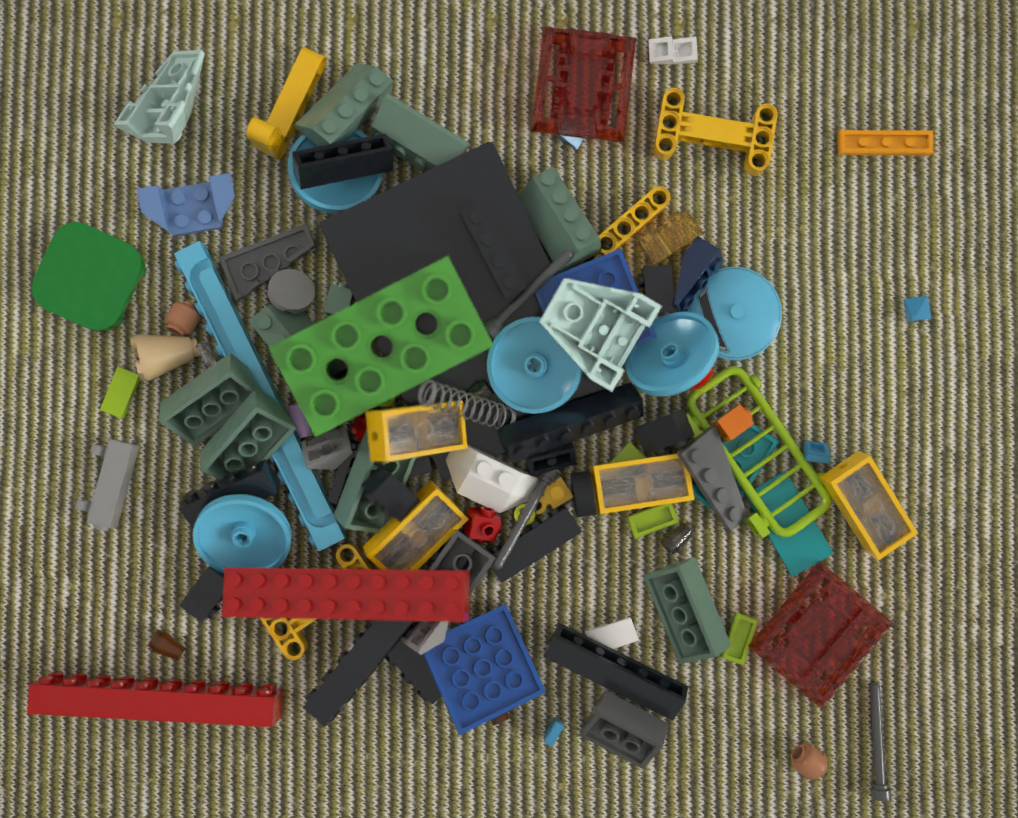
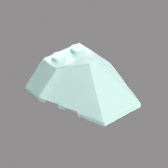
[114,50,205,144]
[539,278,662,391]

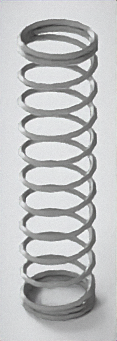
[418,380,516,429]

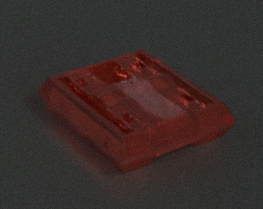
[531,27,636,143]
[748,561,894,709]

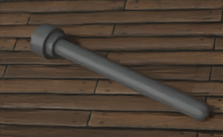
[483,249,573,338]
[493,470,559,569]
[870,682,891,801]

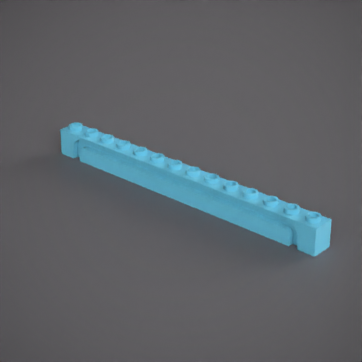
[174,241,348,551]

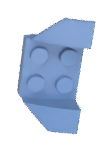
[137,173,235,237]

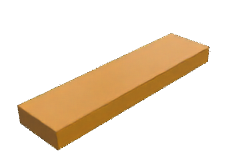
[838,130,933,156]

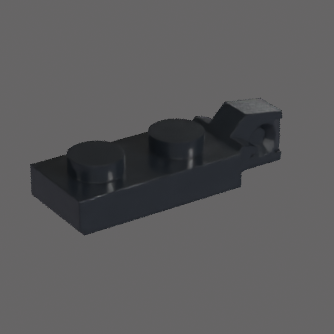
[328,439,361,504]

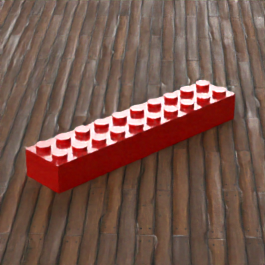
[222,567,470,622]
[27,672,284,727]

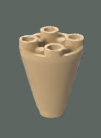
[130,334,200,381]

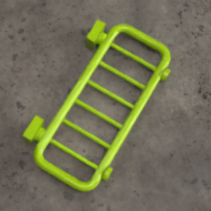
[686,366,831,538]

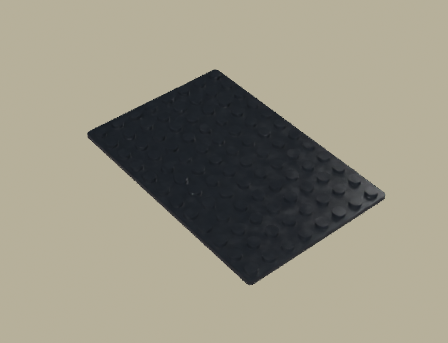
[319,142,608,480]

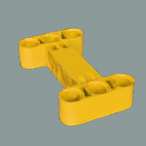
[653,88,778,176]
[260,543,373,660]

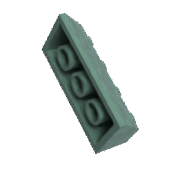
[294,63,393,147]
[371,93,469,171]
[518,166,602,273]
[249,304,348,377]
[159,353,263,446]
[200,389,297,480]
[334,429,417,533]
[644,557,731,664]

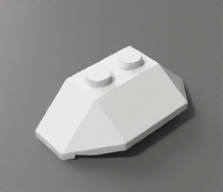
[446,444,539,513]

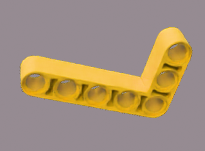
[246,47,327,160]
[577,186,670,266]

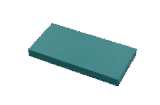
[692,424,780,511]
[744,471,834,577]

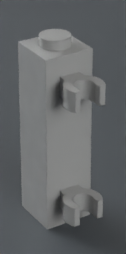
[75,439,140,531]

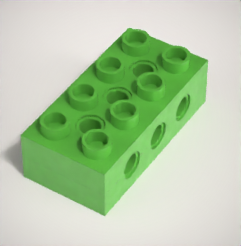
[269,256,494,437]

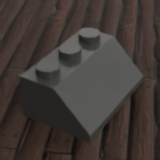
[429,530,496,596]
[580,690,669,769]

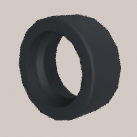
[570,471,596,517]

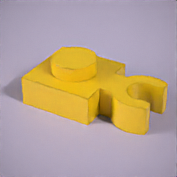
[536,477,573,514]

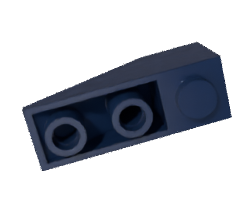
[674,236,723,312]

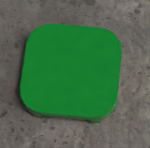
[31,222,147,333]

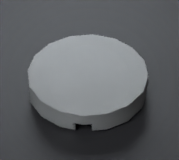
[267,269,315,313]

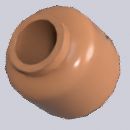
[165,301,201,336]
[791,743,828,780]

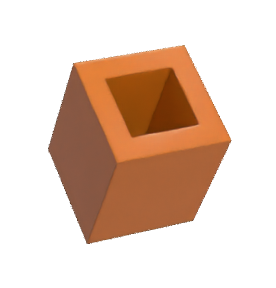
[712,404,755,442]

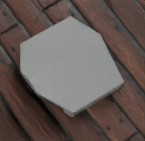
[301,427,353,470]
[400,621,448,655]

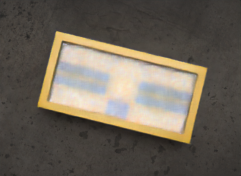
[366,400,468,462]
[819,451,918,560]
[589,453,694,514]
[363,480,469,570]

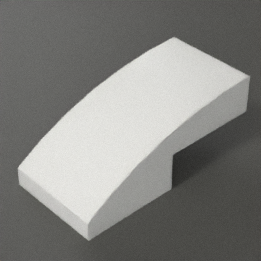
[649,36,698,64]
[585,617,639,649]

